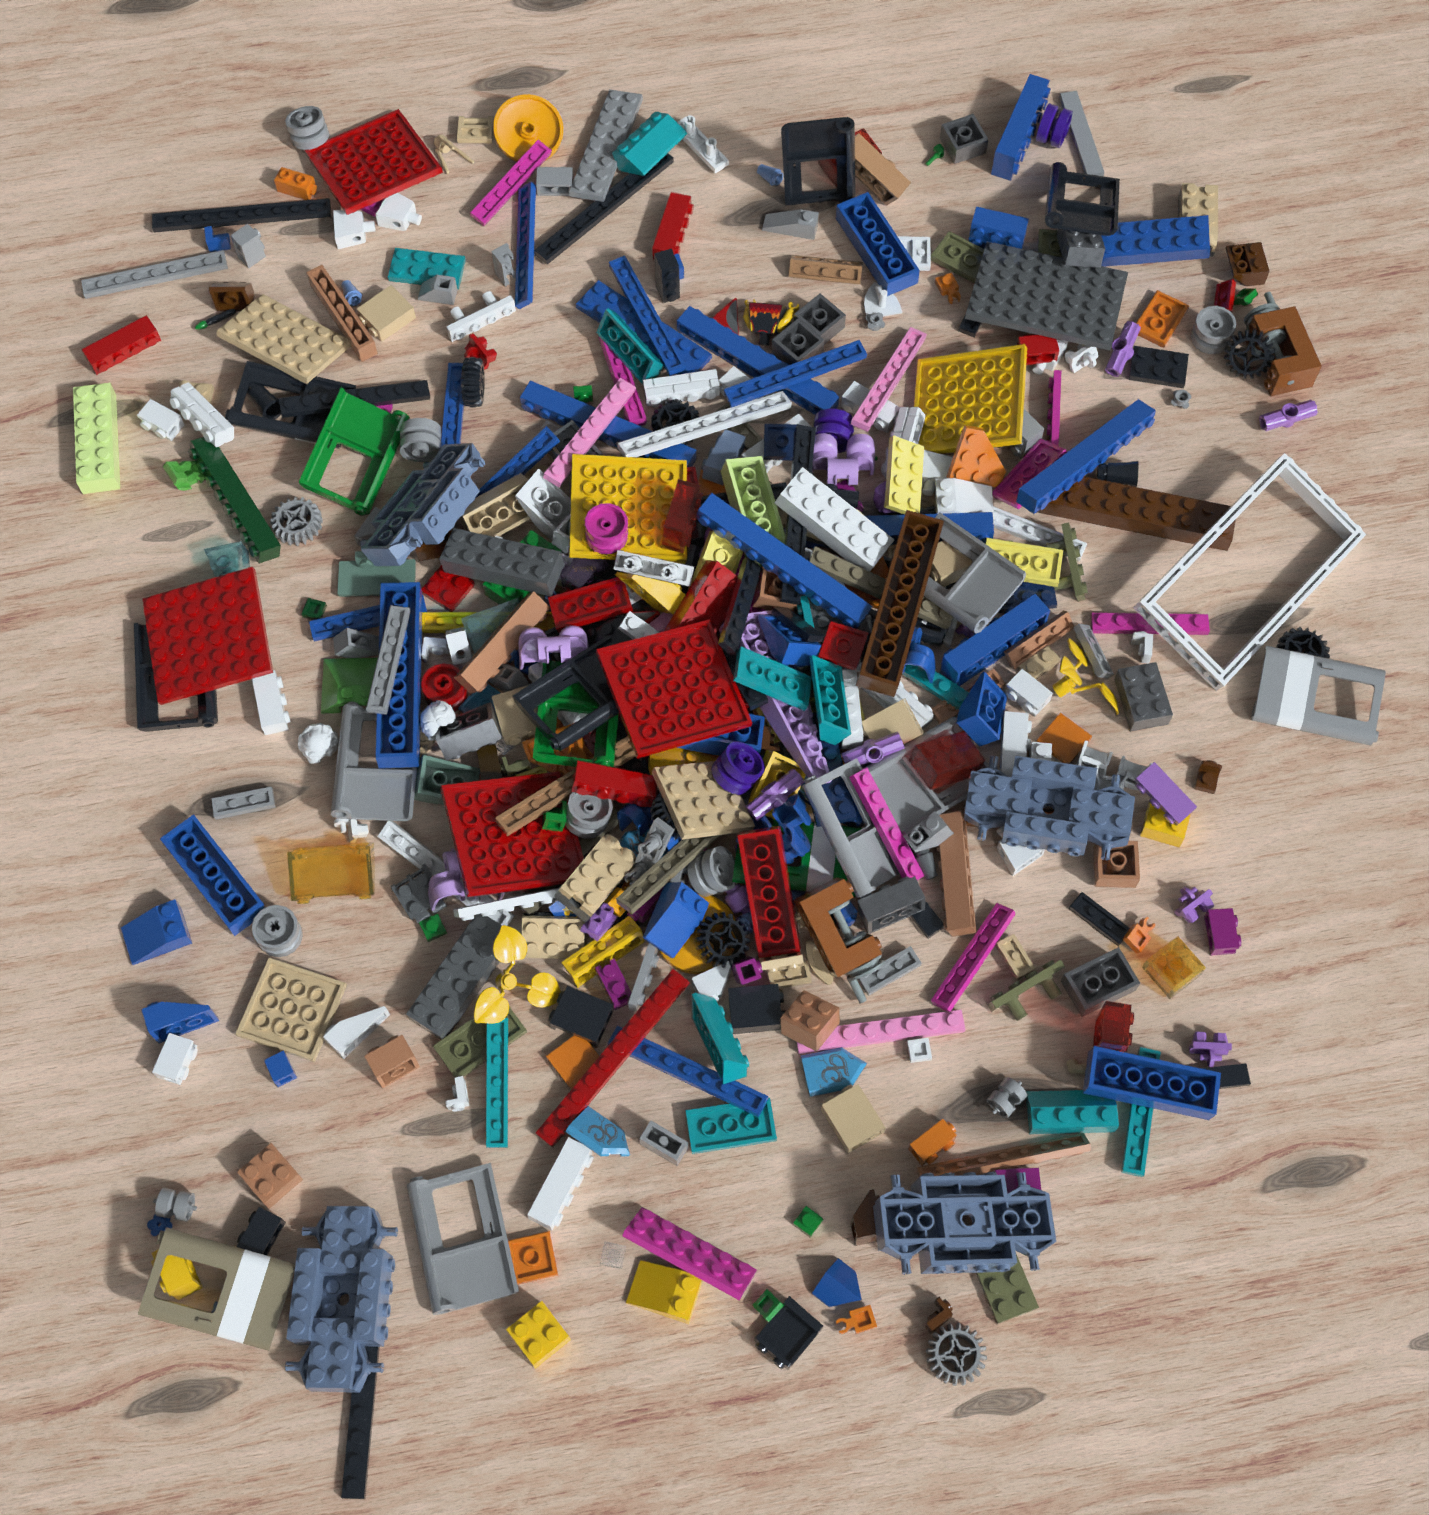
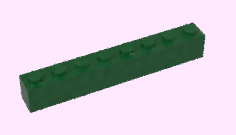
[188,437,281,564]

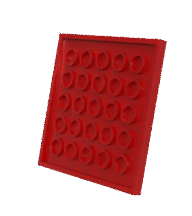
[305,109,443,215]
[142,566,273,705]
[596,619,752,759]
[440,771,584,897]

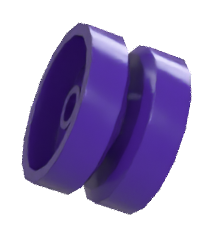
[1036,103,1073,149]
[813,408,855,453]
[712,742,765,795]

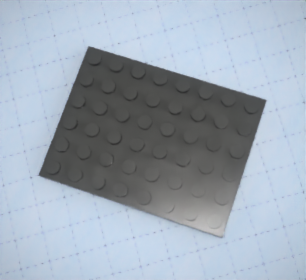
[965,242,1128,351]

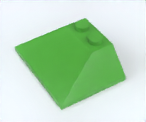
[321,658,378,714]

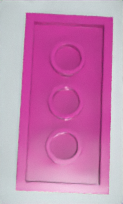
[992,438,1067,509]

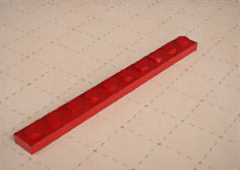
[536,969,690,1148]

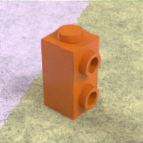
[274,167,317,200]
[908,1119,957,1166]

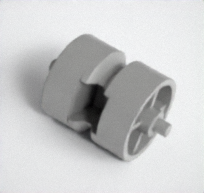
[986,1077,1027,1118]
[153,1188,197,1222]

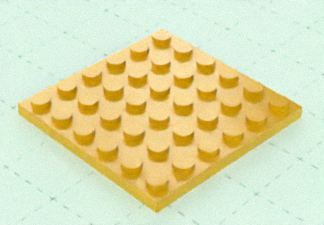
[914,344,1027,454]
[569,454,687,564]

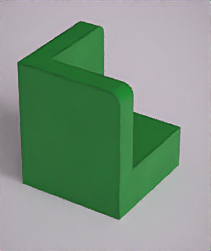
[542,801,567,832]

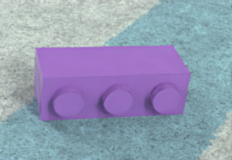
[1134,762,1197,825]

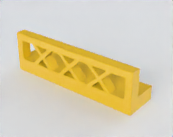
[562,916,645,988]

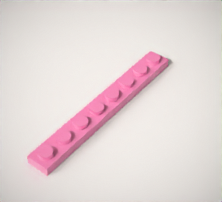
[851,327,927,432]
[543,378,636,487]
[796,1010,965,1054]

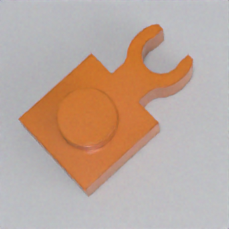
[935,273,961,304]
[1123,917,1155,954]
[836,1305,877,1334]

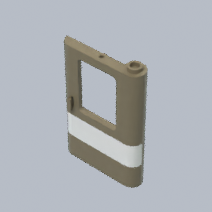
[138,1227,295,1351]

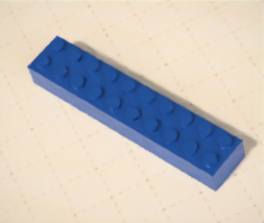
[376,582,422,768]

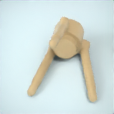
[434,135,474,174]

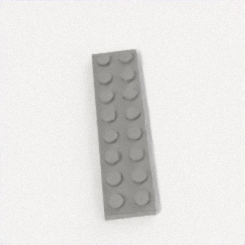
[569,89,643,202]

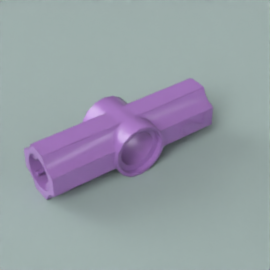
[1105,321,1141,377]
[1259,399,1318,431]
[841,731,904,765]
[745,769,804,821]

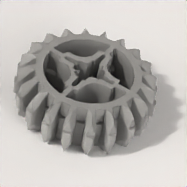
[270,496,323,546]
[926,1323,987,1386]

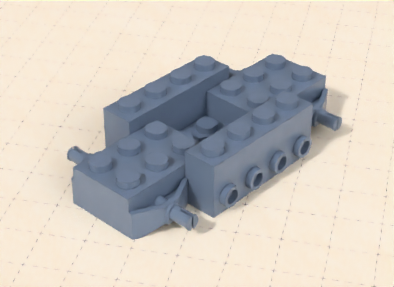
[360,443,485,566]
[964,756,1135,860]
[873,1172,1057,1275]
[285,1206,398,1393]

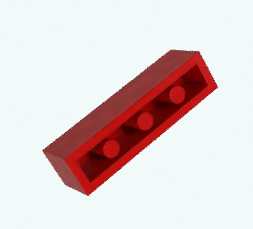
[652,192,694,260]
[81,315,161,375]
[571,761,657,807]

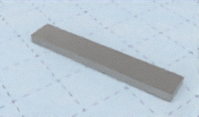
[1059,91,1104,176]
[366,605,410,715]

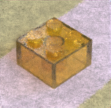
[1142,936,1206,999]

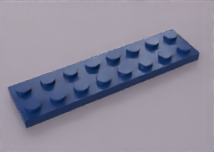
[576,280,712,375]

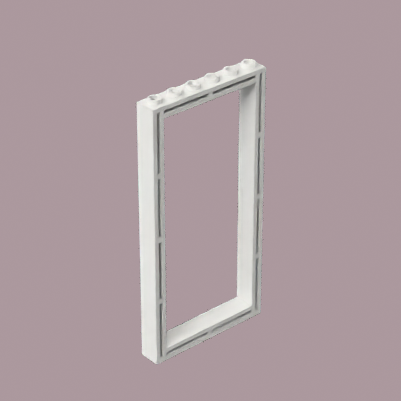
[1133,453,1366,691]

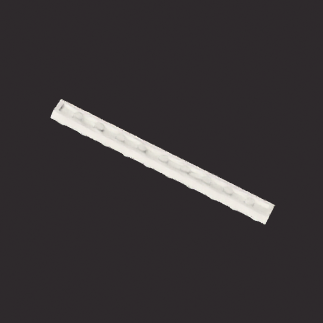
[617,391,792,458]

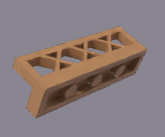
[789,255,863,284]

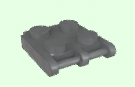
[391,864,447,923]

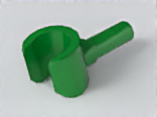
[925,144,945,166]

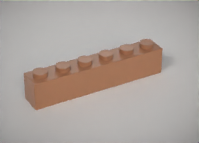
[306,265,378,362]
[454,591,550,694]
[937,811,976,937]

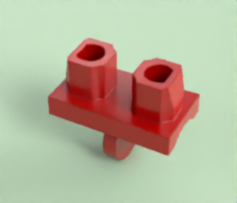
[464,333,497,370]

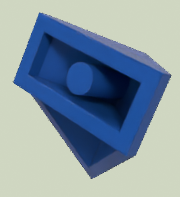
[812,1258,862,1307]

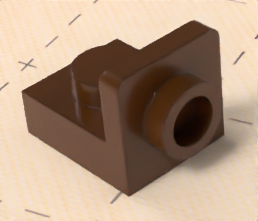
[761,726,781,756]
[1194,760,1222,794]
[925,1296,953,1334]

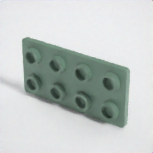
[337,551,416,597]

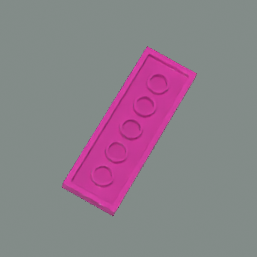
[622,1207,757,1300]

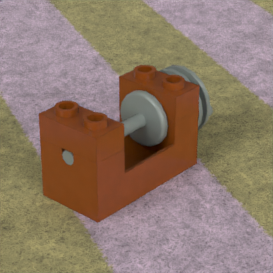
[1244,292,1322,396]
[793,877,885,1004]

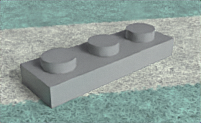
[1074,624,1114,679]
[212,787,276,820]
[858,946,922,996]

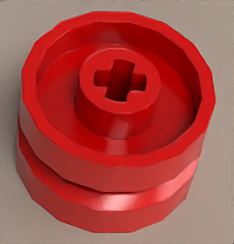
[421,663,468,712]

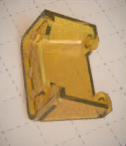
[287,842,375,904]

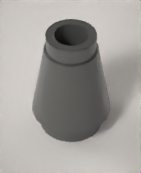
[914,849,938,880]

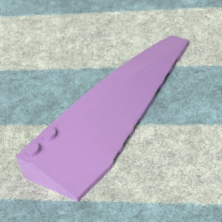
[718,610,832,783]

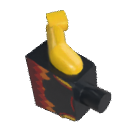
[743,299,800,346]

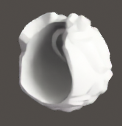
[420,700,456,741]
[298,723,339,764]

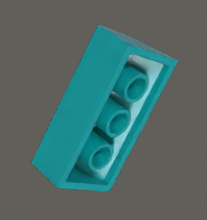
[612,112,687,176]
[596,308,664,385]
[809,655,851,745]
[692,993,749,1084]
[1026,1090,1119,1135]

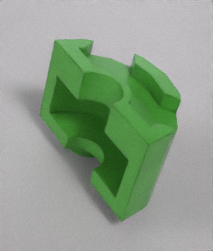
[163,461,205,491]

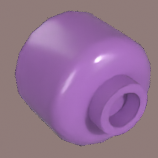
[725,883,751,914]

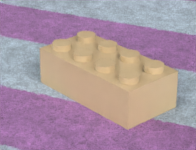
[459,473,530,537]

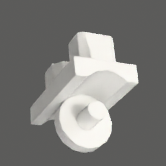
[1065,344,1099,373]
[334,818,368,843]

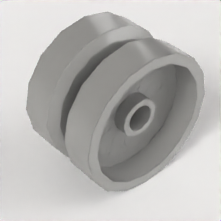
[285,106,330,150]
[1191,306,1237,354]
[400,418,441,462]
[565,792,613,839]
[687,846,737,897]
[252,905,303,957]

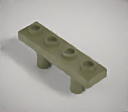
[1046,523,1088,602]
[987,960,1065,1021]

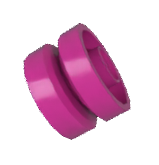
[585,503,628,554]

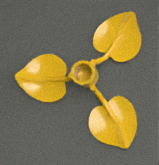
[1052,638,1119,715]
[474,925,561,1023]

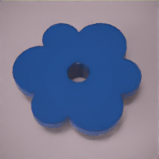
[147,1214,173,1236]

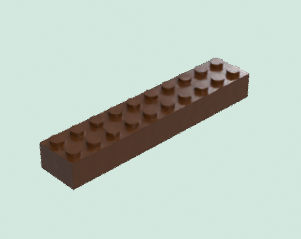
[1040,477,1236,551]
[856,510,944,697]

